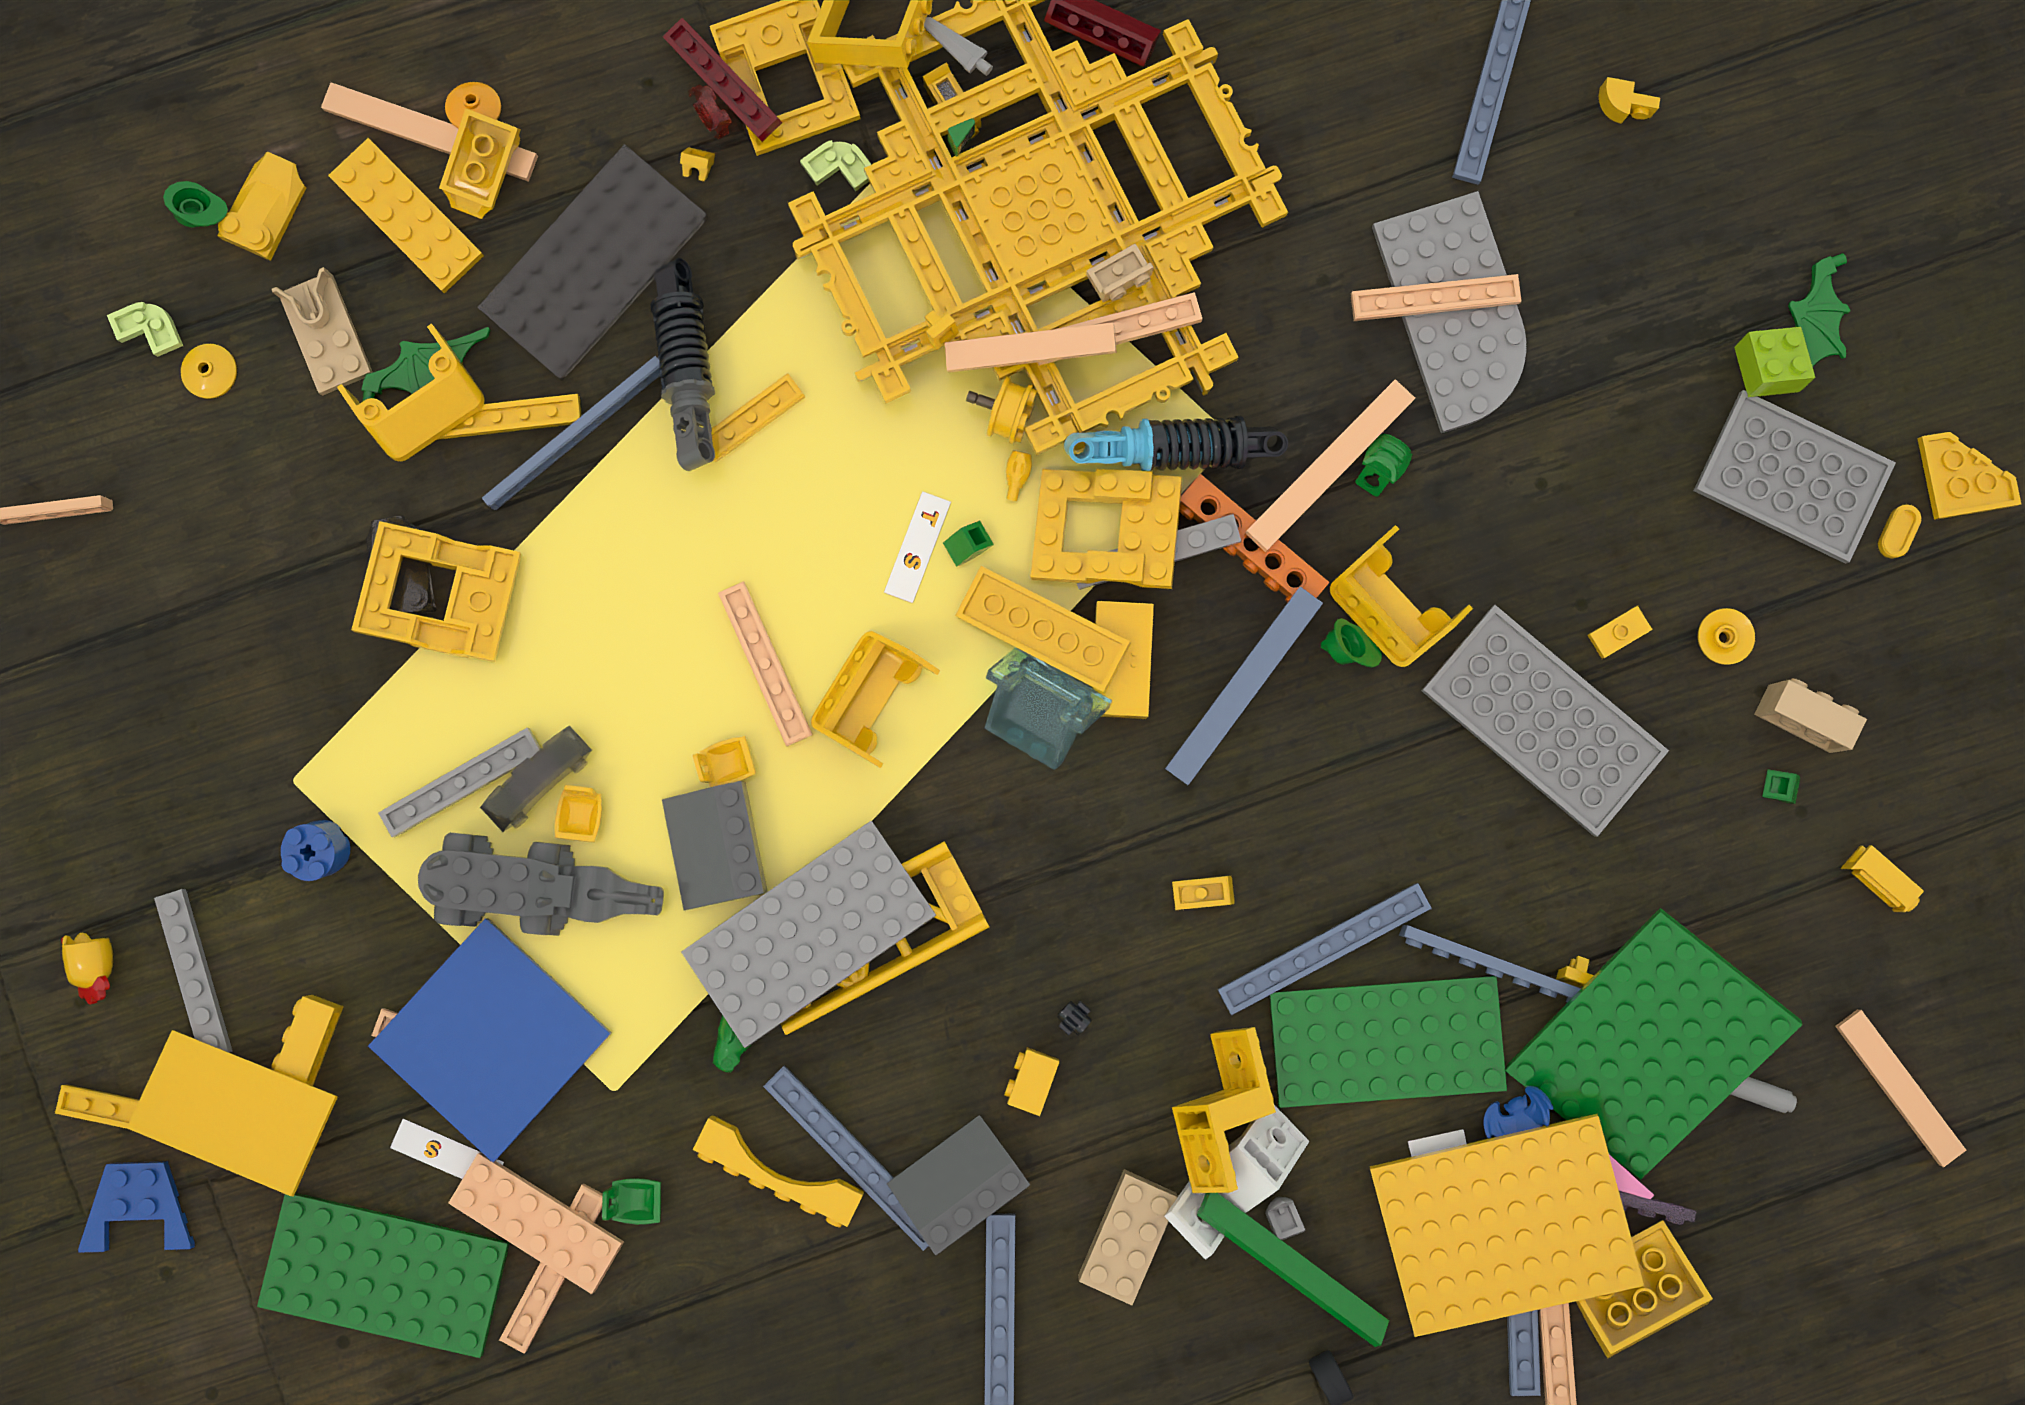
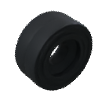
[1309,1350,1354,1405]

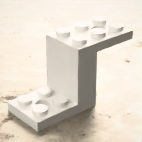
[1164,1105,1309,1259]

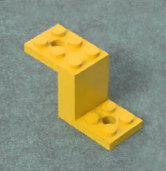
[1172,1027,1276,1193]

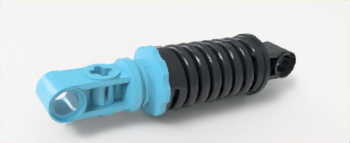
[1064,416,1288,471]

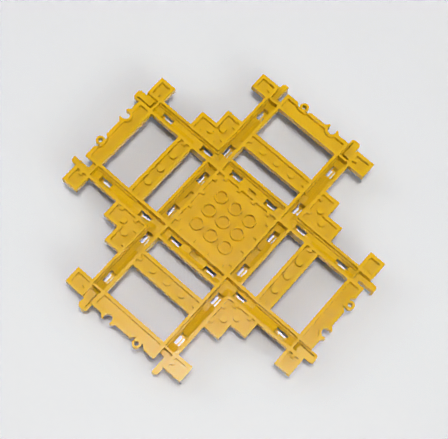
[788,0,1288,456]

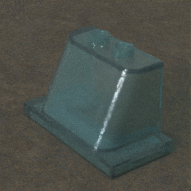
[985,647,1112,770]

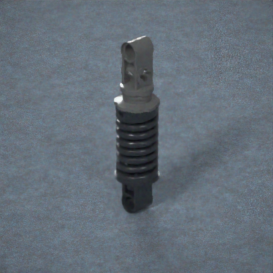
[650,258,715,471]

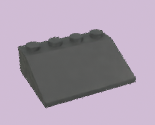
[662,781,768,911]
[887,1115,1030,1256]

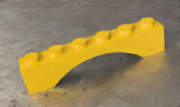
[693,1115,865,1228]

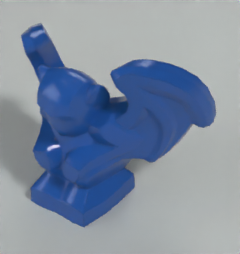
[1484,1086,1553,1139]

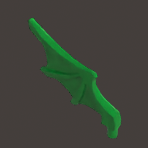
[1788,253,1850,367]
[362,327,490,402]

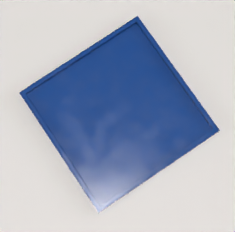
[368,918,612,1162]

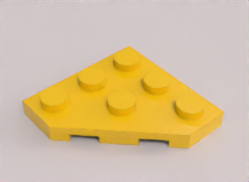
[1918,432,2021,520]

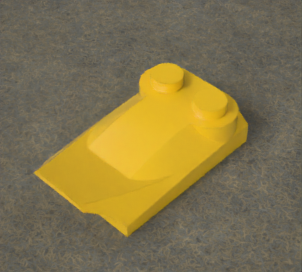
[439,108,521,219]
[217,152,306,261]

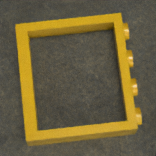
[807,0,933,68]

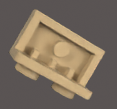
[1086,244,1154,302]

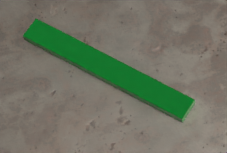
[1197,1193,1389,1347]

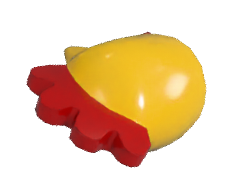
[61,933,113,1005]

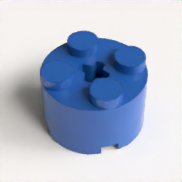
[281,820,350,881]

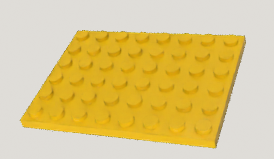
[1370,1114,1644,1337]

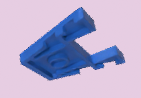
[78,1161,195,1253]

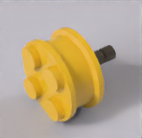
[966,376,1037,445]

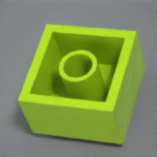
[1734,327,1815,397]

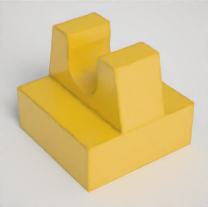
[680,147,715,181]
[924,310,959,350]
[1556,956,1594,989]

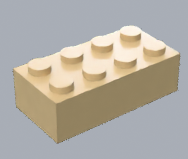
[1078,1169,1178,1305]

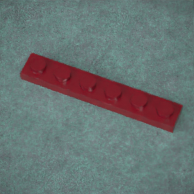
[663,18,782,142]

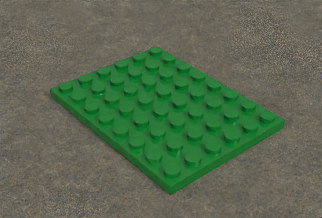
[1505,908,1802,1180]

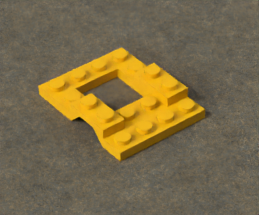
[710,0,860,156]
[1030,469,1182,589]
[351,521,521,662]

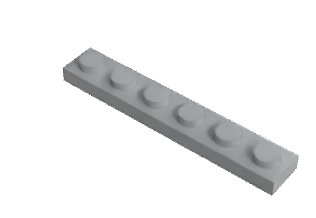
[1077,514,1241,590]
[378,728,543,838]
[154,889,232,1052]

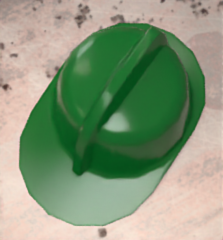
[163,181,228,228]
[1321,618,1382,668]

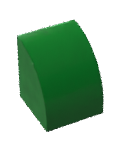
[943,521,994,567]

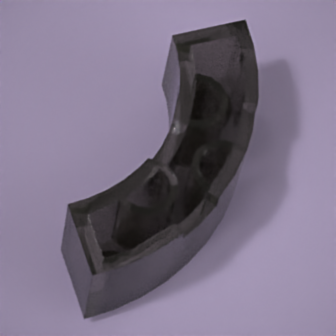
[480,725,592,832]

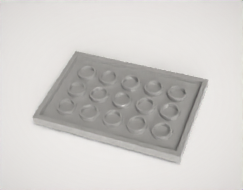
[1693,390,1896,564]

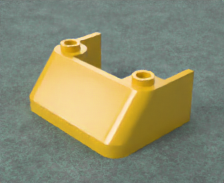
[337,324,484,461]
[1330,525,1473,667]
[811,631,940,768]

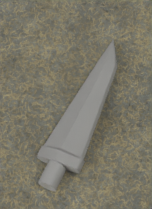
[924,17,993,76]

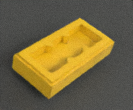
[1588,606,1652,659]

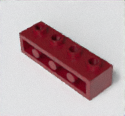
[1044,0,1161,67]

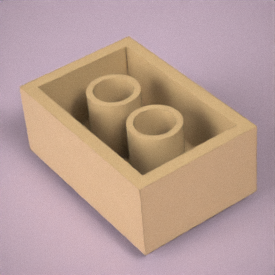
[1754,678,1867,753]

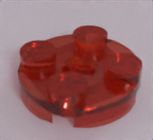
[688,84,732,140]

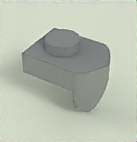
[1265,1197,1305,1240]

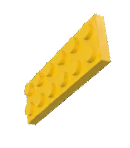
[328,138,484,293]
[955,566,1131,693]

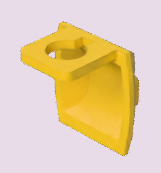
[693,736,756,787]
[555,785,602,842]

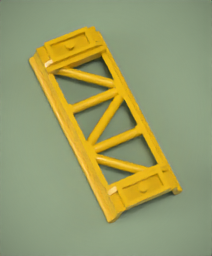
[781,841,989,1035]

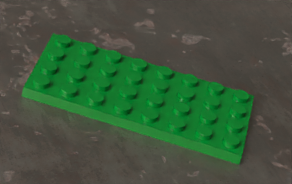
[1269,976,1507,1108]
[257,1193,510,1358]

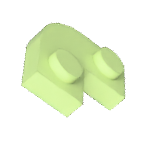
[800,140,871,191]
[107,302,183,357]

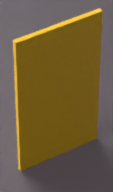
[127,1030,338,1197]

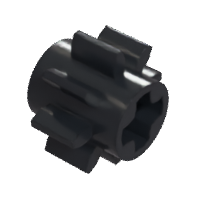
[1057,1001,1092,1036]

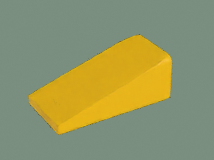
[1172,876,1234,910]

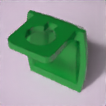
[1355,434,1413,497]
[602,1178,661,1224]

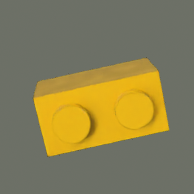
[1004,1048,1059,1116]

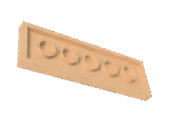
[449,1152,624,1294]

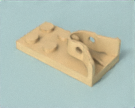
[272,267,373,396]

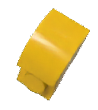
[1599,77,1660,124]

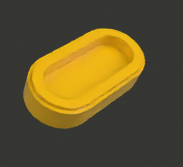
[1878,505,1921,558]

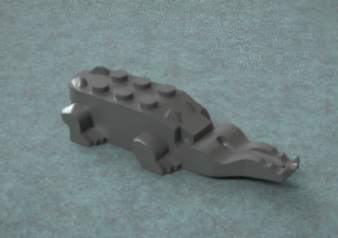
[418,832,664,936]

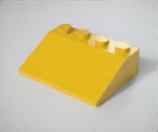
[1576,1220,1713,1358]

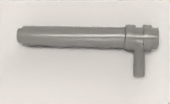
[1730,1077,1797,1113]

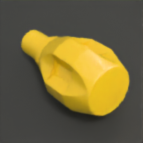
[1006,450,1032,501]

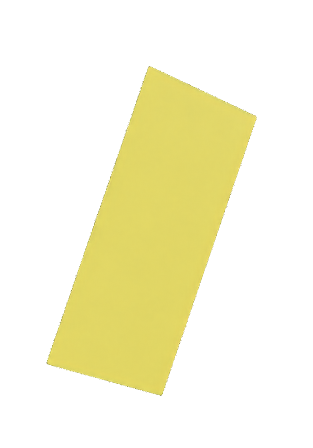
[293,184,1220,1091]

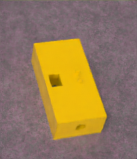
[1090,601,1154,719]

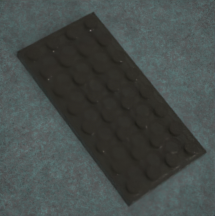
[478,144,708,381]

